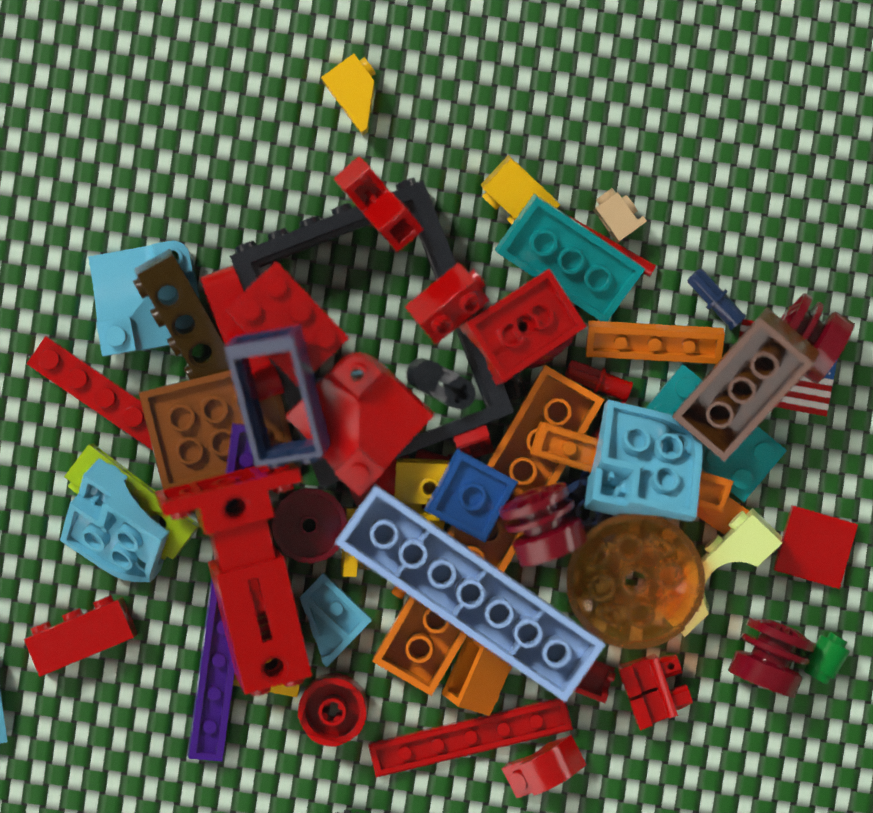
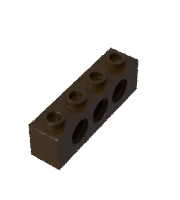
[133,249,230,379]

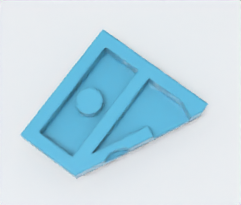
[300,573,372,667]

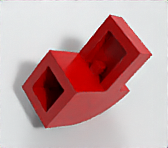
[501,735,587,798]

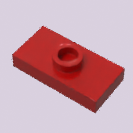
[453,425,494,459]

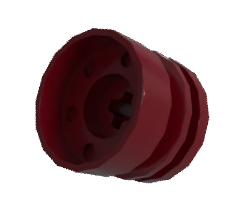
[781,293,855,384]
[498,483,588,567]
[728,617,816,698]

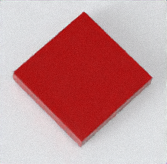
[773,505,858,589]

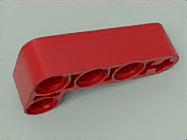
[200,265,284,402]

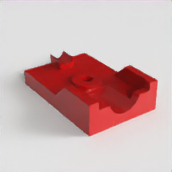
[459,268,587,385]

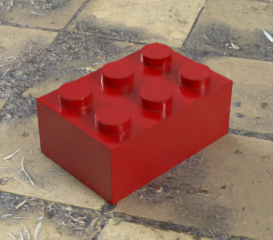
[225,261,349,387]

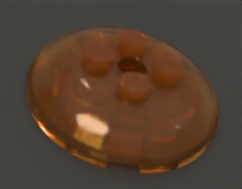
[566,514,705,649]

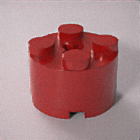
[298,673,368,747]

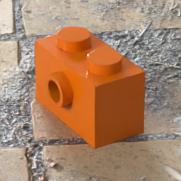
[442,635,513,716]

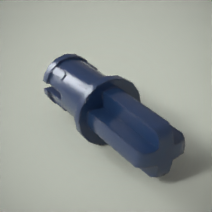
[687,269,746,330]

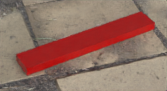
[368,697,573,778]

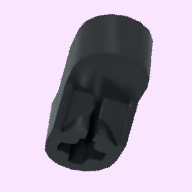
[406,358,476,410]

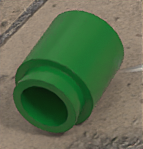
[804,632,850,685]

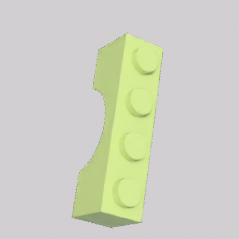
[655,508,782,637]

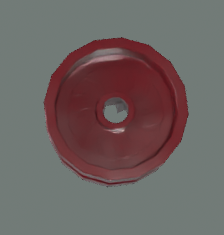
[270,487,347,564]

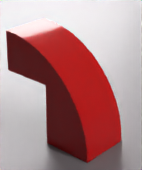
[333,156,424,253]

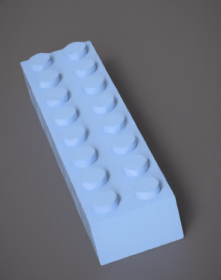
[335,484,605,702]

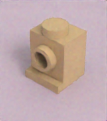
[593,188,647,243]

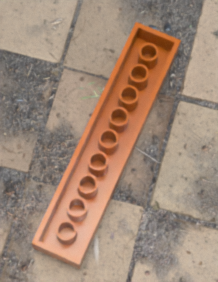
[372,365,605,696]

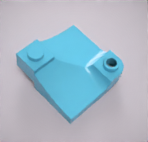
[88,241,201,357]
[584,400,702,522]
[60,458,169,582]

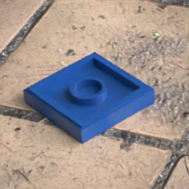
[424,449,518,543]

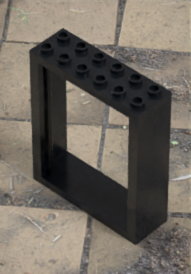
[230,177,514,488]

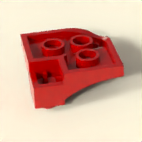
[285,352,434,497]

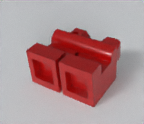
[617,654,693,730]

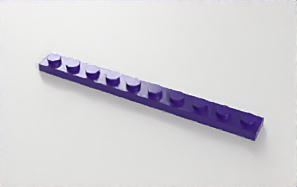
[188,423,268,762]

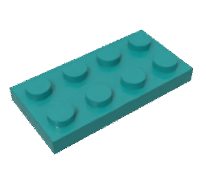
[495,193,645,322]
[646,364,787,502]

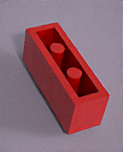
[24,595,138,677]

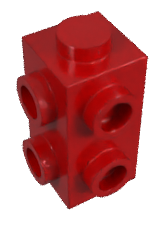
[405,262,490,345]

